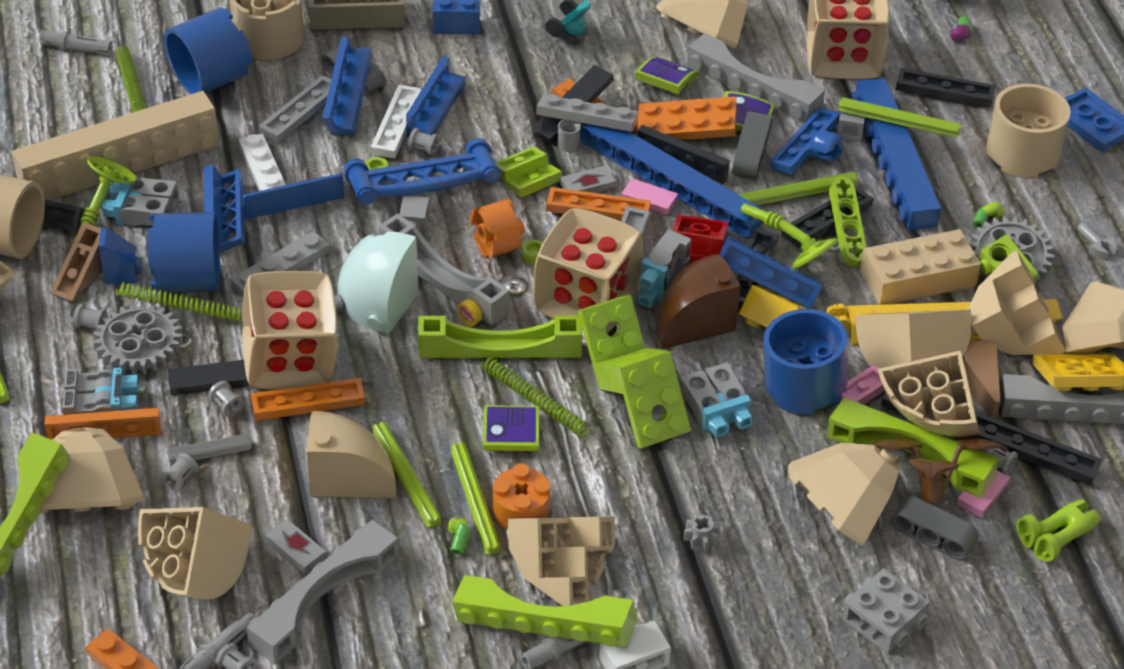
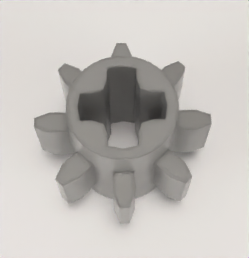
[684,514,720,551]

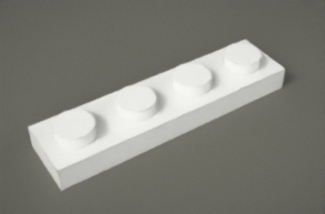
[371,85,422,159]
[239,134,286,191]

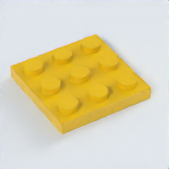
[1033,353,1124,391]

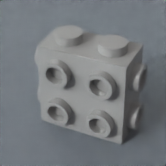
[842,569,930,654]

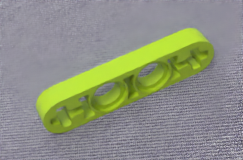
[829,177,867,268]

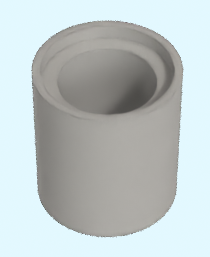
[558,120,581,152]

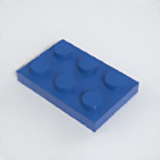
[1065,87,1124,152]

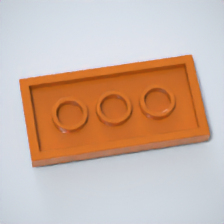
[637,97,737,140]

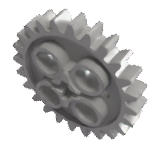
[969,216,1054,286]
[93,303,183,375]

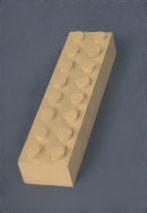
[12,91,219,200]

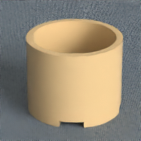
[229,0,304,60]
[986,84,1070,178]
[0,174,45,259]

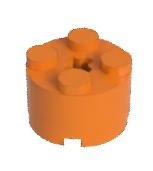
[470,199,525,258]
[493,463,551,530]

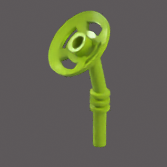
[71,156,136,247]
[741,203,838,269]

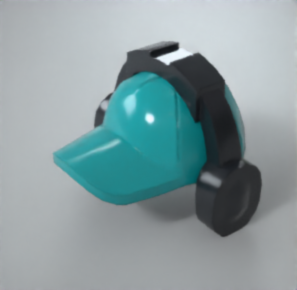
[545,0,591,45]

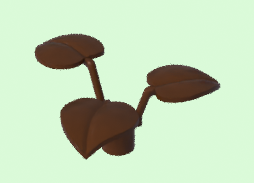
[871,438,1007,503]

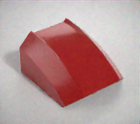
[672,214,729,262]

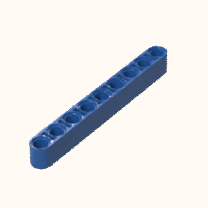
[580,123,764,237]

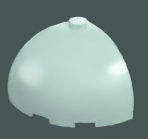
[337,232,418,334]

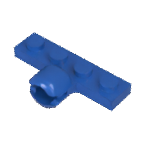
[770,108,843,175]

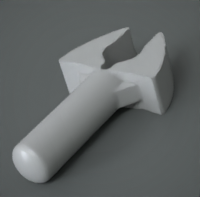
[1077,223,1117,260]

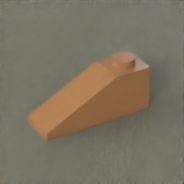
[50,222,102,302]
[963,340,1000,419]

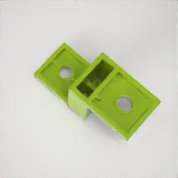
[578,295,691,448]

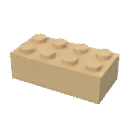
[860,229,981,305]

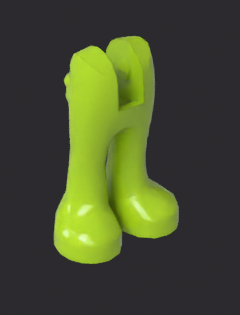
[1016,499,1102,562]

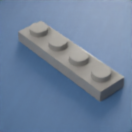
[259,75,331,143]
[536,94,639,132]
[230,231,330,296]

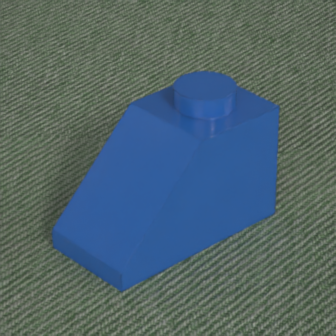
[99,228,143,284]

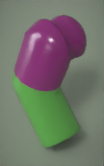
[950,16,973,42]

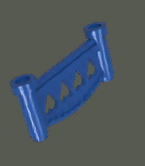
[343,138,501,205]

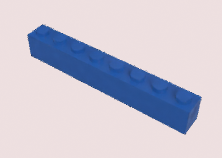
[852,78,941,230]

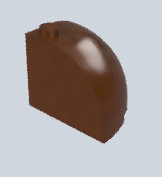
[656,254,740,349]

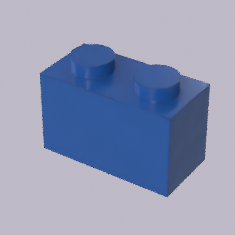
[432,0,481,34]

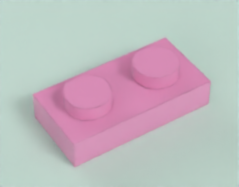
[840,365,885,405]

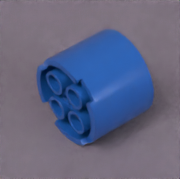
[164,7,253,95]
[148,212,221,293]
[764,309,848,414]

